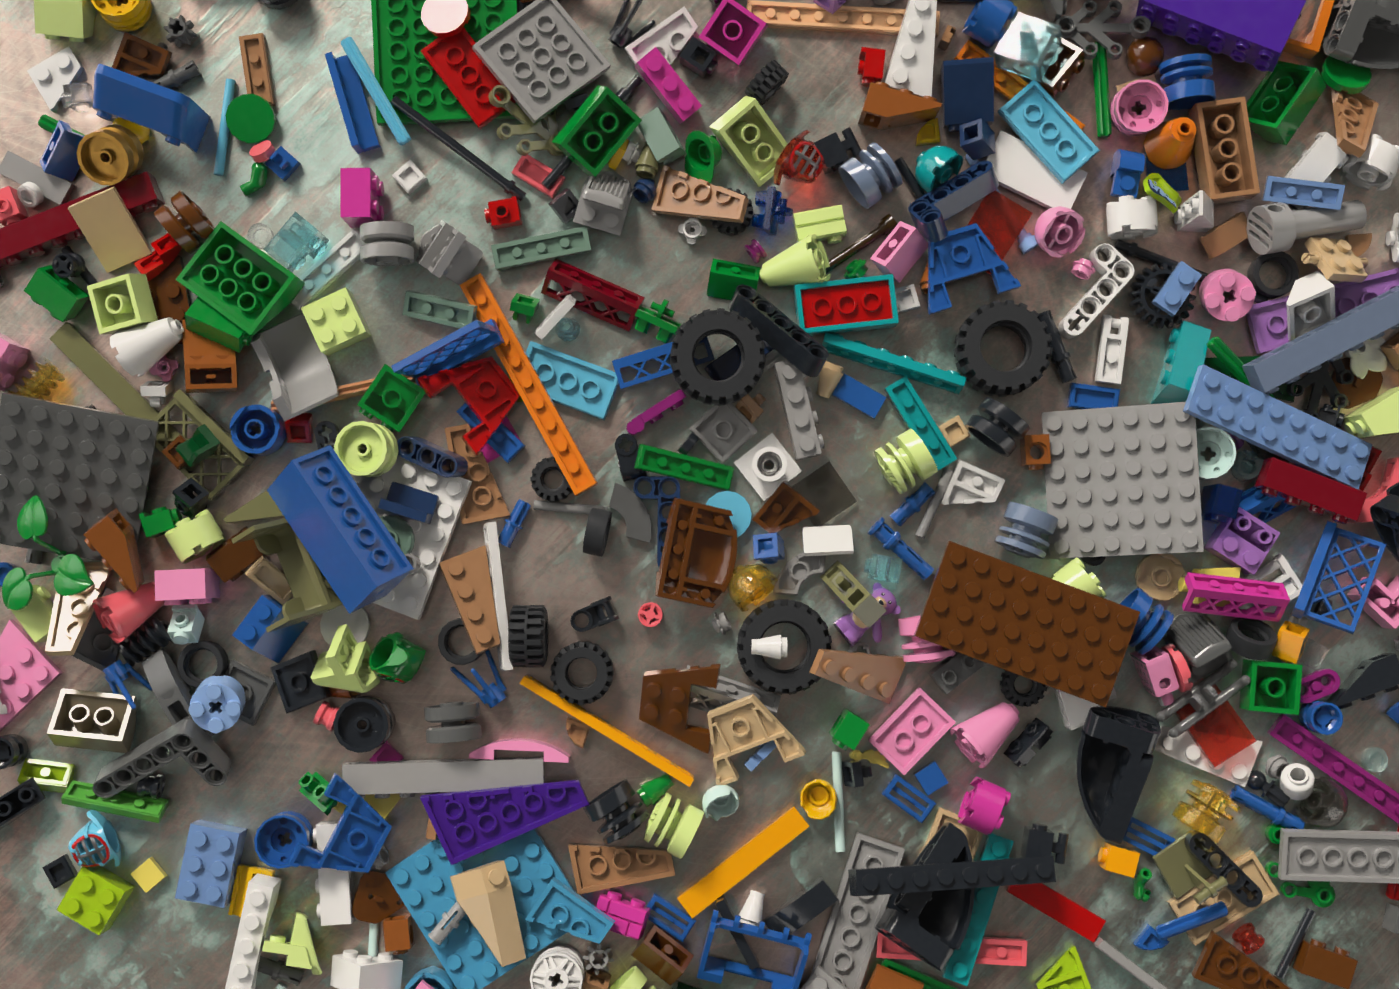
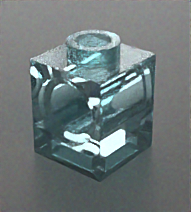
[864,554,903,583]

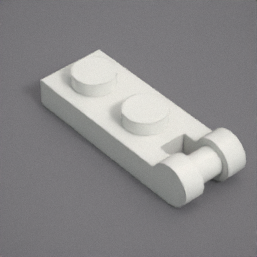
[1094,314,1129,385]

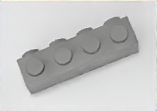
[773,360,825,461]

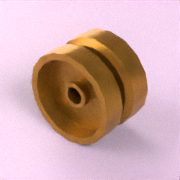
[77,125,144,185]

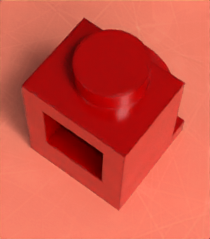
[857,47,886,88]
[484,196,523,230]

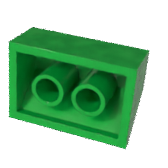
[1246,60,1327,146]

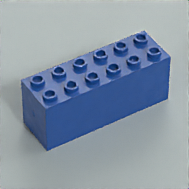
[267,445,414,614]

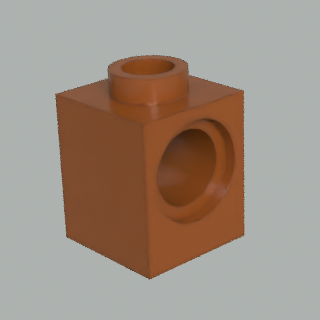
[1020,434,1051,470]
[383,914,415,955]

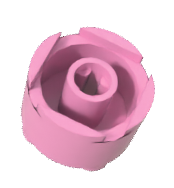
[1199,269,1256,322]

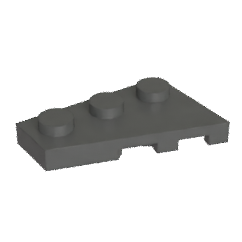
[71,587,119,671]

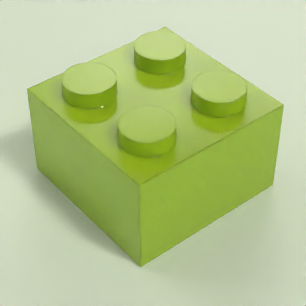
[56,866,135,935]

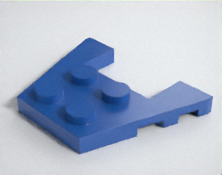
[928,223,1021,315]
[288,773,392,873]

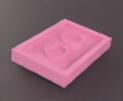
[868,687,956,775]

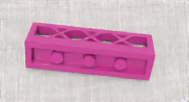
[1182,572,1290,622]

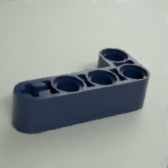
[908,161,999,242]
[633,476,681,567]

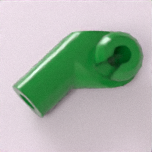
[240,162,268,196]
[1133,868,1152,902]

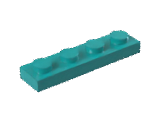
[884,376,957,471]

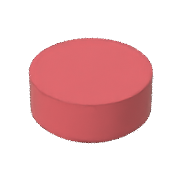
[249,140,275,163]

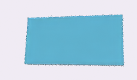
[997,79,1100,184]
[526,341,619,421]

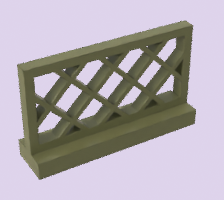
[152,389,255,500]

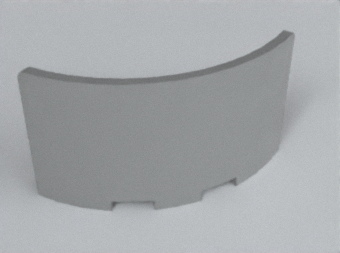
[251,313,339,421]

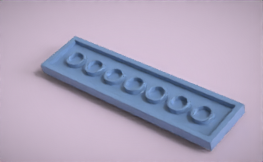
[1183,364,1372,489]

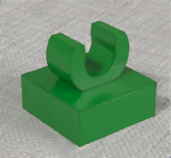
[510,293,540,324]

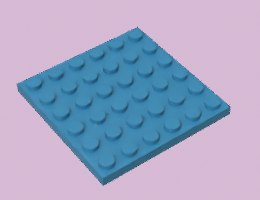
[385,828,576,989]

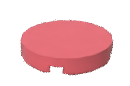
[1161,643,1193,693]

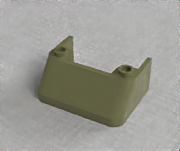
[231,518,342,633]

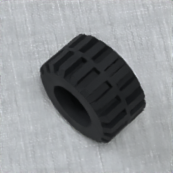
[508,605,549,667]
[550,641,614,705]

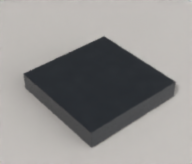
[270,650,331,714]

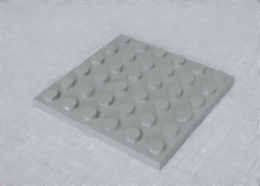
[1042,402,1204,559]

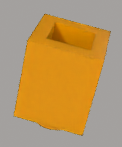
[1272,620,1310,664]
[1098,842,1140,878]

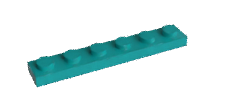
[821,333,967,395]
[942,833,1014,986]

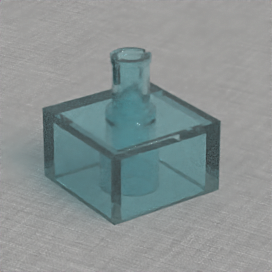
[994,11,1062,82]

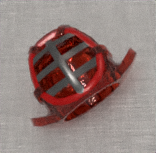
[773,129,825,186]

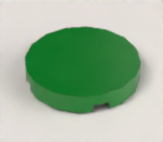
[1321,56,1372,94]
[225,94,276,143]

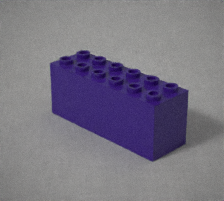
[1136,0,1306,72]

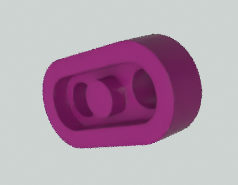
[1300,669,1340,703]

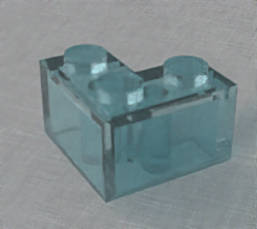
[263,211,329,273]

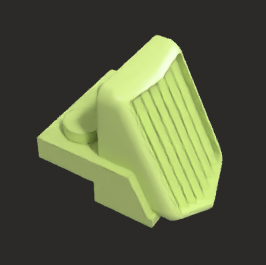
[311,624,380,693]
[262,912,322,975]

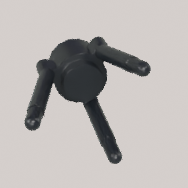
[608,0,655,50]

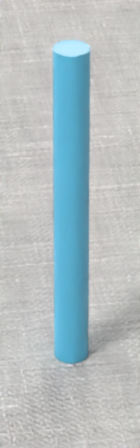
[214,79,236,176]

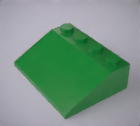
[176,221,305,336]

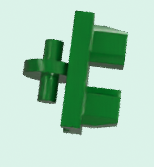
[635,299,681,343]
[298,772,338,816]

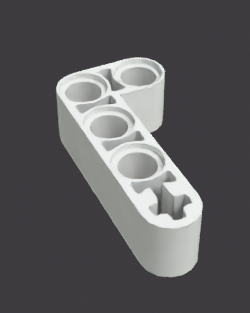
[1058,243,1134,339]

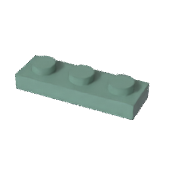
[402,290,478,328]

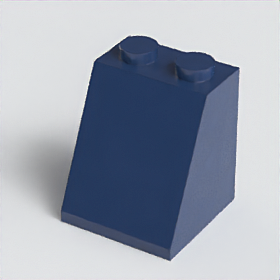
[940,57,994,132]

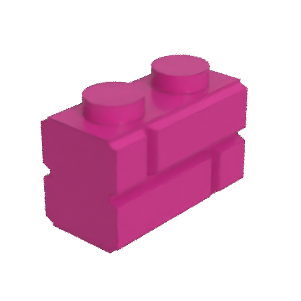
[596,891,651,940]

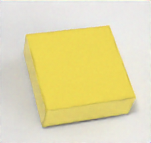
[130,857,168,893]

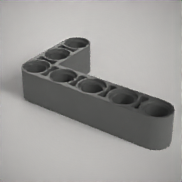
[92,719,232,798]

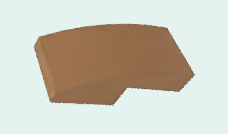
[1199,212,1248,259]

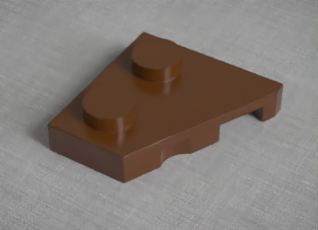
[112,32,172,77]

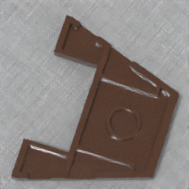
[639,664,721,754]

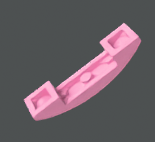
[469,738,571,763]

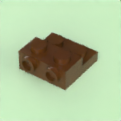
[1014,28,1085,97]

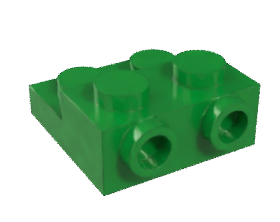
[357,364,426,433]

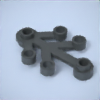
[1053,0,1151,60]

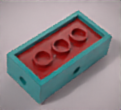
[793,274,899,337]

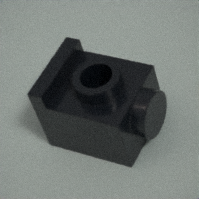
[679,36,718,78]
[172,477,209,519]

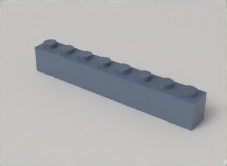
[1242,285,1399,395]

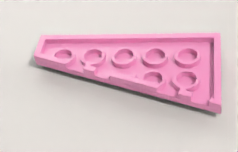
[0,620,63,732]

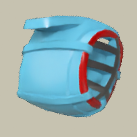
[68,810,121,867]

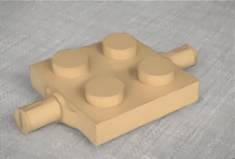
[1301,237,1368,283]

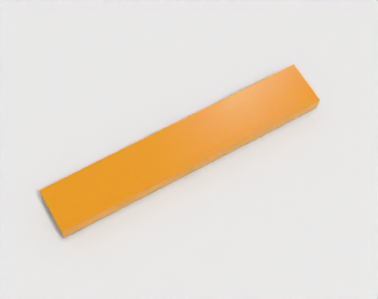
[677,806,810,919]

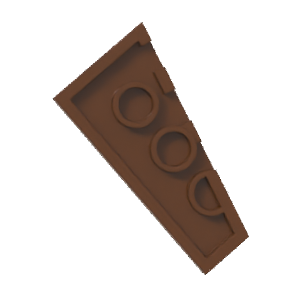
[1192,930,1292,989]

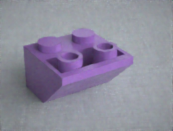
[1204,506,1280,575]

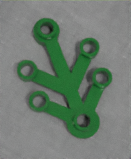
[1265,823,1336,908]

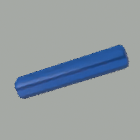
[1156,901,1228,940]

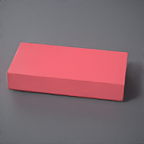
[511,155,566,199]

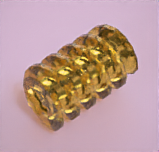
[7,356,65,400]

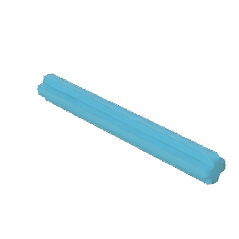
[341,37,411,145]

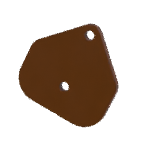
[1331,358,1383,409]
[352,871,405,924]

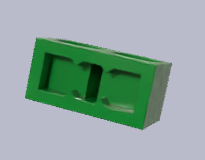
[829,707,870,751]

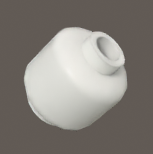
[1280,763,1315,800]

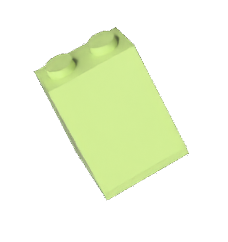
[34,0,96,42]
[1344,386,1399,439]

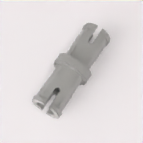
[428,902,466,945]

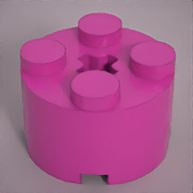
[958,777,1011,835]

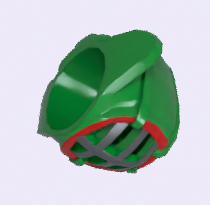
[369,632,426,684]

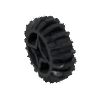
[1128,263,1196,329]

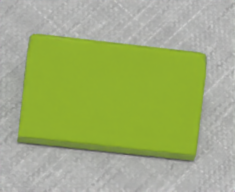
[17,758,75,793]

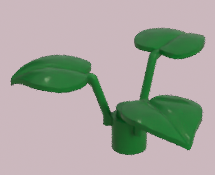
[2,495,94,610]

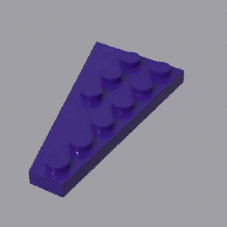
[420,780,589,865]

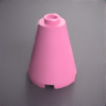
[950,702,1020,768]

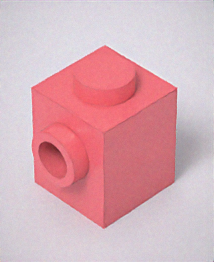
[0,186,29,226]

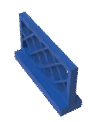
[391,319,504,386]
[1291,520,1386,634]

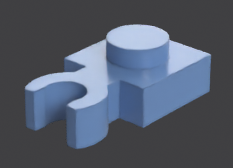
[744,740,777,772]

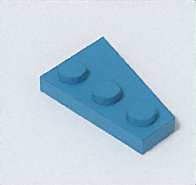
[525,877,615,944]

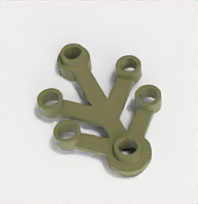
[489,85,564,156]

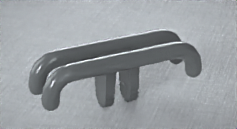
[1156,659,1251,738]

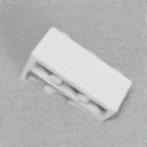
[1284,132,1349,210]

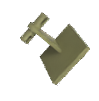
[1152,830,1228,905]

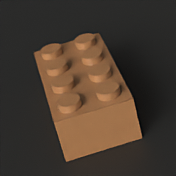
[1188,96,1260,204]

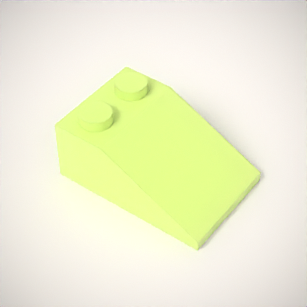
[709,96,796,187]

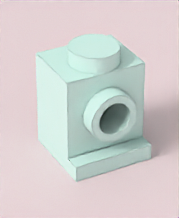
[167,604,205,645]

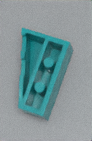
[1151,320,1212,404]

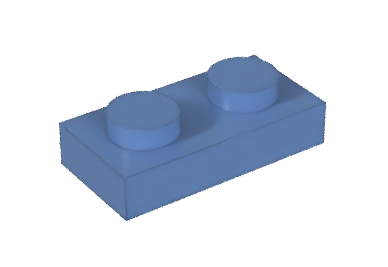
[1152,261,1202,316]

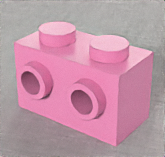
[870,221,928,283]

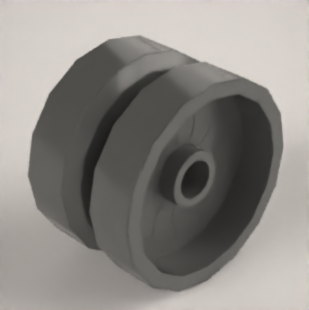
[424,701,482,743]

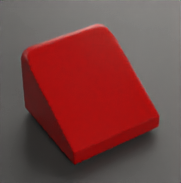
[285,413,313,443]

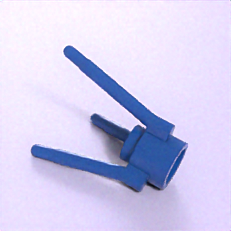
[450,650,507,708]
[102,660,153,710]

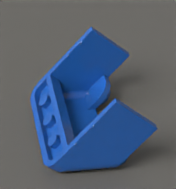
[93,64,210,153]

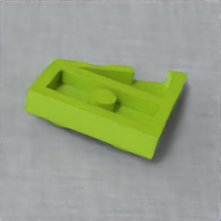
[1035,946,1091,989]

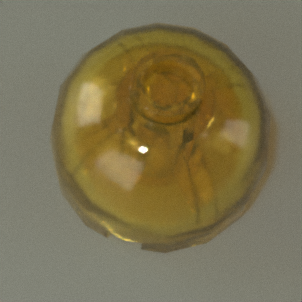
[728,563,778,612]

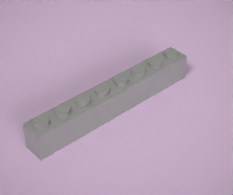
[342,756,545,798]

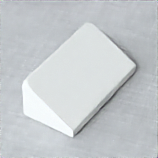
[802,525,854,556]

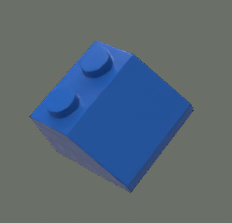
[232,595,309,663]

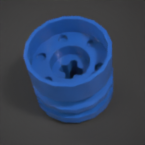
[1159,53,1216,110]
[1120,588,1174,655]
[254,811,314,869]

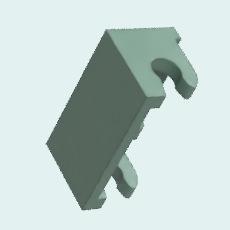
[638,107,687,165]

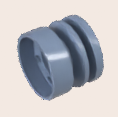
[838,142,903,209]
[994,502,1059,559]

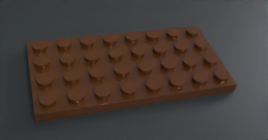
[913,541,1140,707]

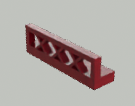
[541,259,645,332]

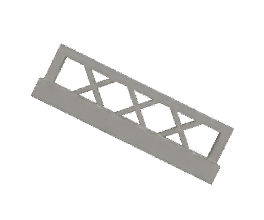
[686,665,781,717]

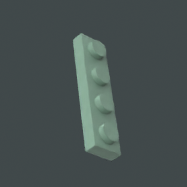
[491,226,592,271]

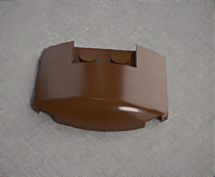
[655,498,737,608]

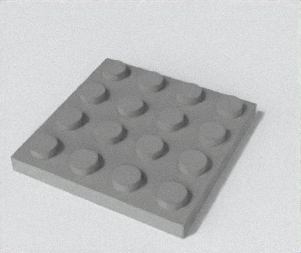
[472,0,611,124]

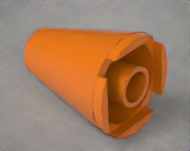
[1143,117,1196,170]

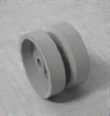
[360,221,414,266]

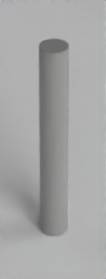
[915,468,953,539]
[533,500,608,515]

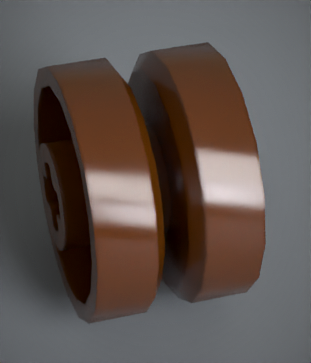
[154,190,215,254]

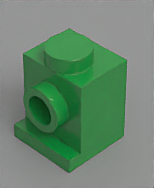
[139,506,182,538]

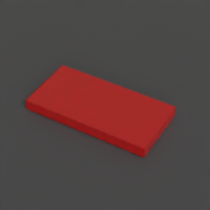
[421,27,516,129]

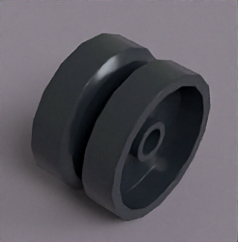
[965,397,1030,457]
[333,695,395,753]

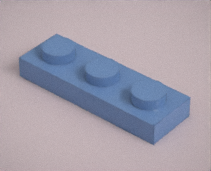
[1262,176,1345,210]

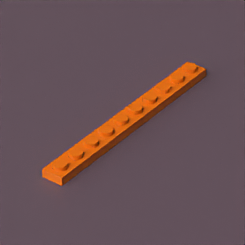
[460,273,598,496]

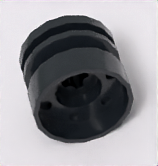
[583,779,650,844]

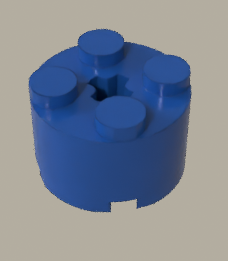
[962,0,1017,47]
[230,405,286,456]

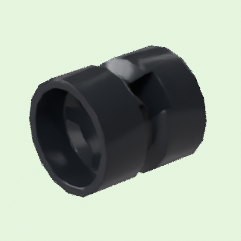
[0,734,28,770]

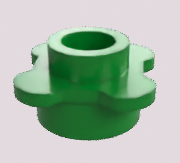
[844,259,868,279]

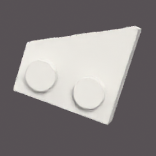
[27,46,84,112]

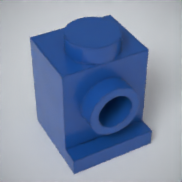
[753,533,785,564]

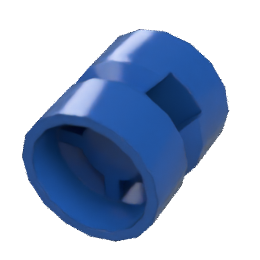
[1298,700,1343,735]

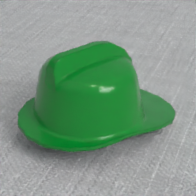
[684,131,722,183]

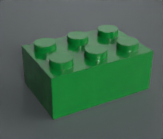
[552,85,642,177]

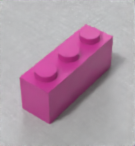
[634,47,702,124]

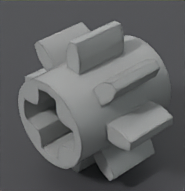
[582,943,614,975]

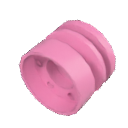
[1110,80,1169,136]
[898,615,955,664]

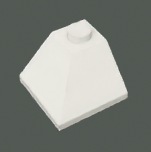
[1286,271,1335,341]

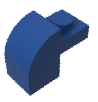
[1110,149,1145,200]

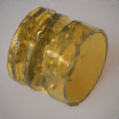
[1171,779,1241,844]

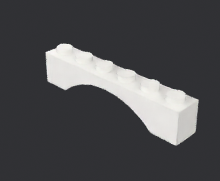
[225,873,282,989]

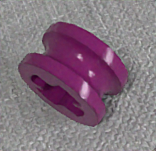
[744,239,767,263]

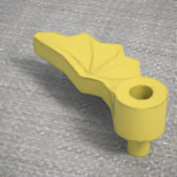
[849,749,889,769]

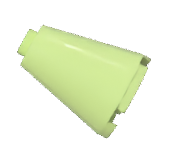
[760,234,830,287]

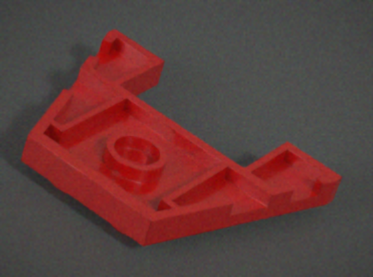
[417,356,521,456]

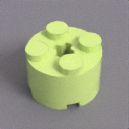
[164,509,226,564]
[1050,557,1107,598]

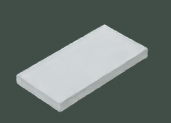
[985,130,1088,209]

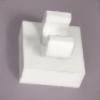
[140,381,173,407]

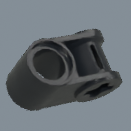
[615,434,647,482]
[570,596,620,632]

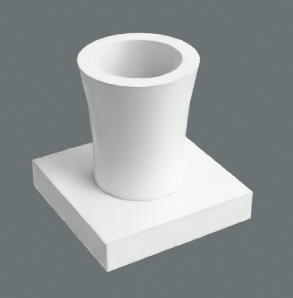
[734,433,802,502]

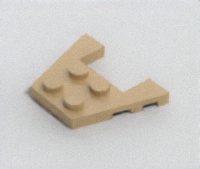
[707,694,806,785]

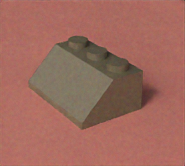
[47,688,137,753]

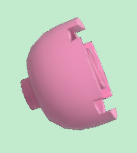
[1034,206,1085,258]

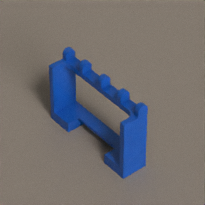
[697,910,812,989]

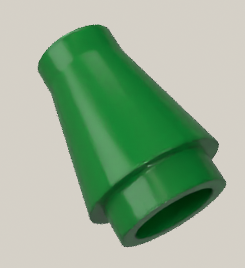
[636,773,674,807]

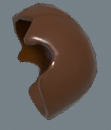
[1126,36,1164,77]

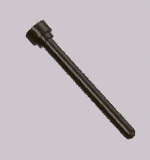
[826,214,897,274]

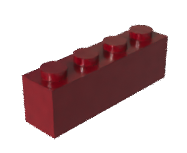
[1254,457,1367,525]

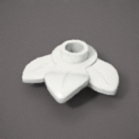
[1345,337,1387,379]

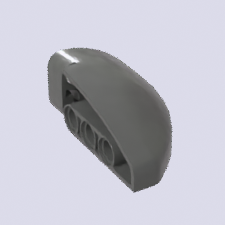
[1322,0,1399,69]

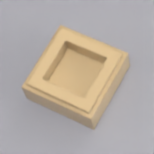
[938,415,971,447]

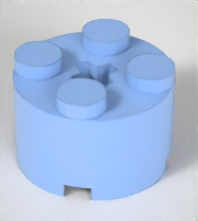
[189,675,245,733]

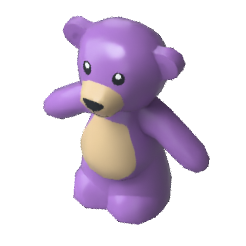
[833,582,901,647]

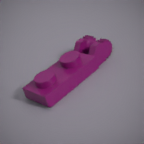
[626,389,686,435]

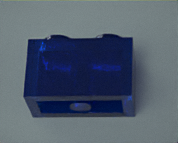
[1201,484,1243,524]

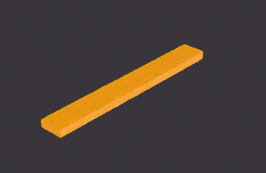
[519,674,694,787]

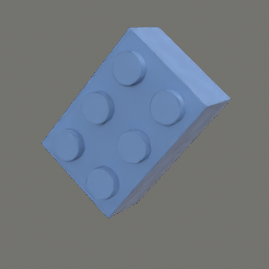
[175,819,248,908]

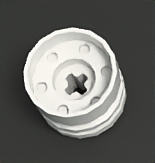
[530,943,586,989]

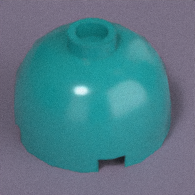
[915,146,963,193]

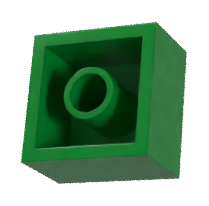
[1239,659,1303,715]

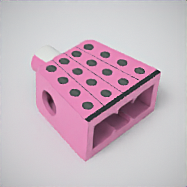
[1130,646,1179,706]

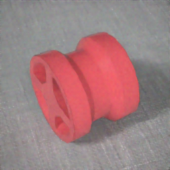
[638,602,663,627]
[313,701,340,732]

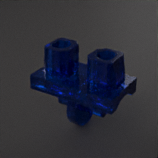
[752,186,793,235]

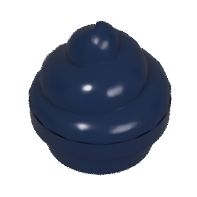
[632,179,657,203]

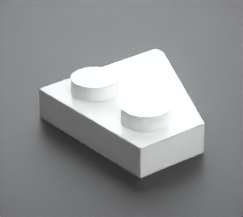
[940,459,1005,505]

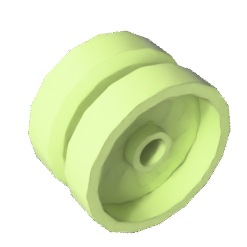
[334,421,398,477]

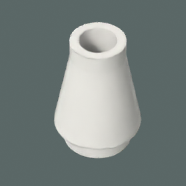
[751,635,787,660]
[738,890,765,926]

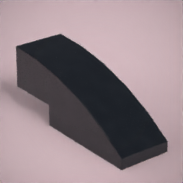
[763,876,838,934]

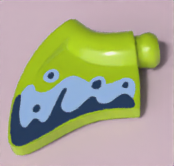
[1143,173,1182,214]

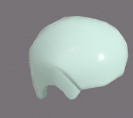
[702,785,740,821]

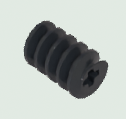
[119,617,173,667]

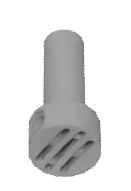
[1246,200,1367,255]

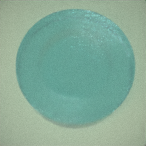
[1361,747,1388,772]

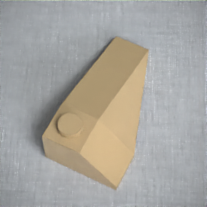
[450,860,526,967]

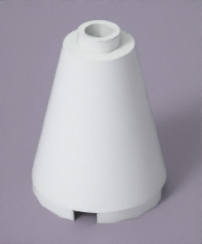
[110,317,184,377]

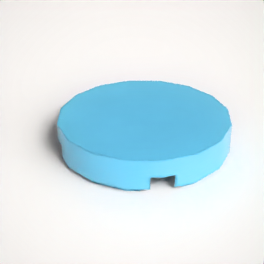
[705,491,752,537]

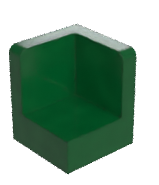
[176,424,220,468]

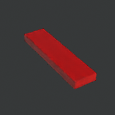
[1006,883,1106,942]

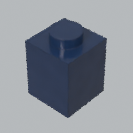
[959,118,995,160]

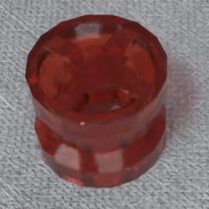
[1232,922,1265,955]

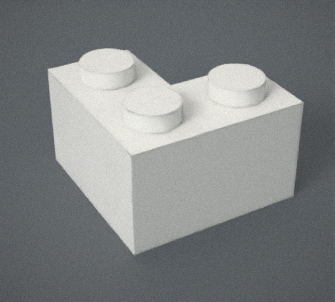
[330,950,403,989]

